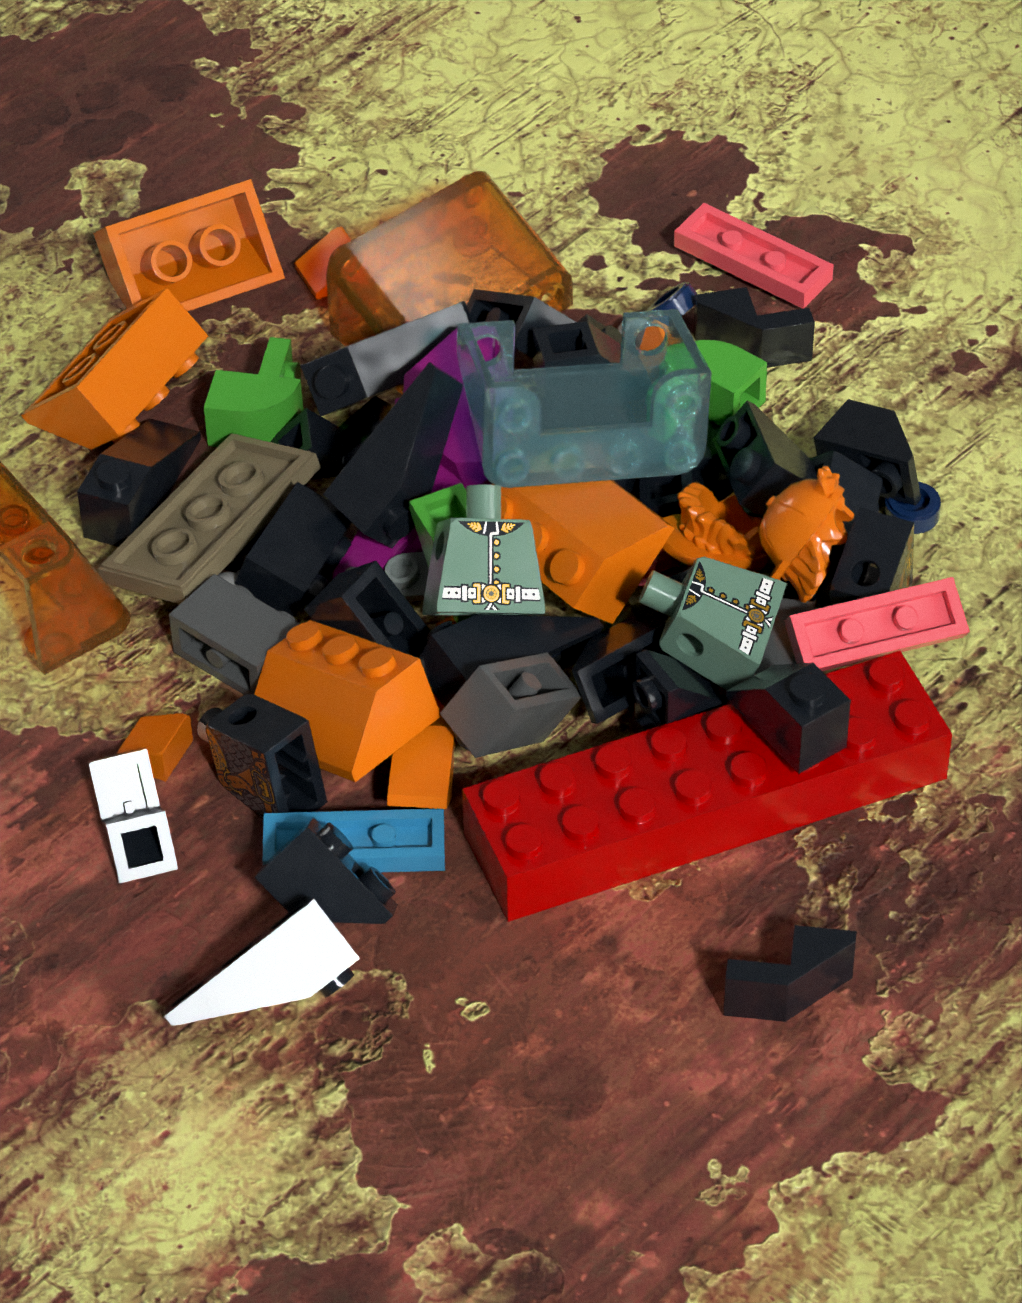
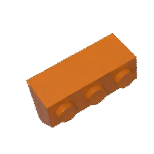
[93,179,285,311]
[21,288,208,450]
[492,443,675,624]
[254,620,441,782]

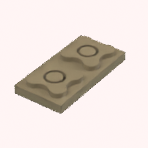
[98,433,321,604]

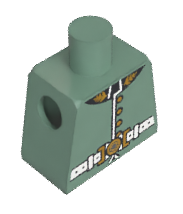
[423,485,545,616]
[638,557,787,691]

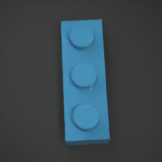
[262,809,445,872]

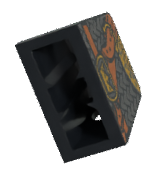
[829,507,914,606]
[197,694,328,819]

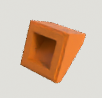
[294,226,364,300]
[116,713,193,782]

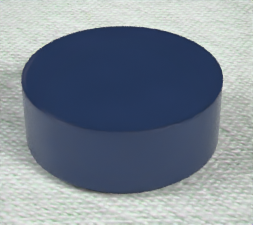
[647,282,697,325]
[884,482,941,534]

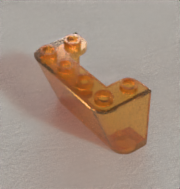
[326,171,573,395]
[0,461,130,675]

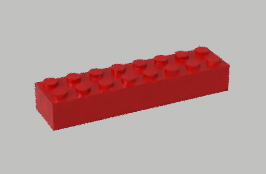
[462,650,952,922]

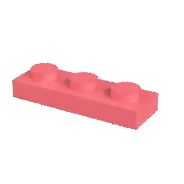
[674,203,834,309]
[784,577,970,671]

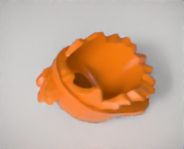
[759,466,854,603]
[662,482,770,573]

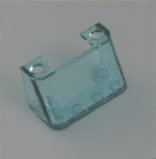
[457,309,712,488]

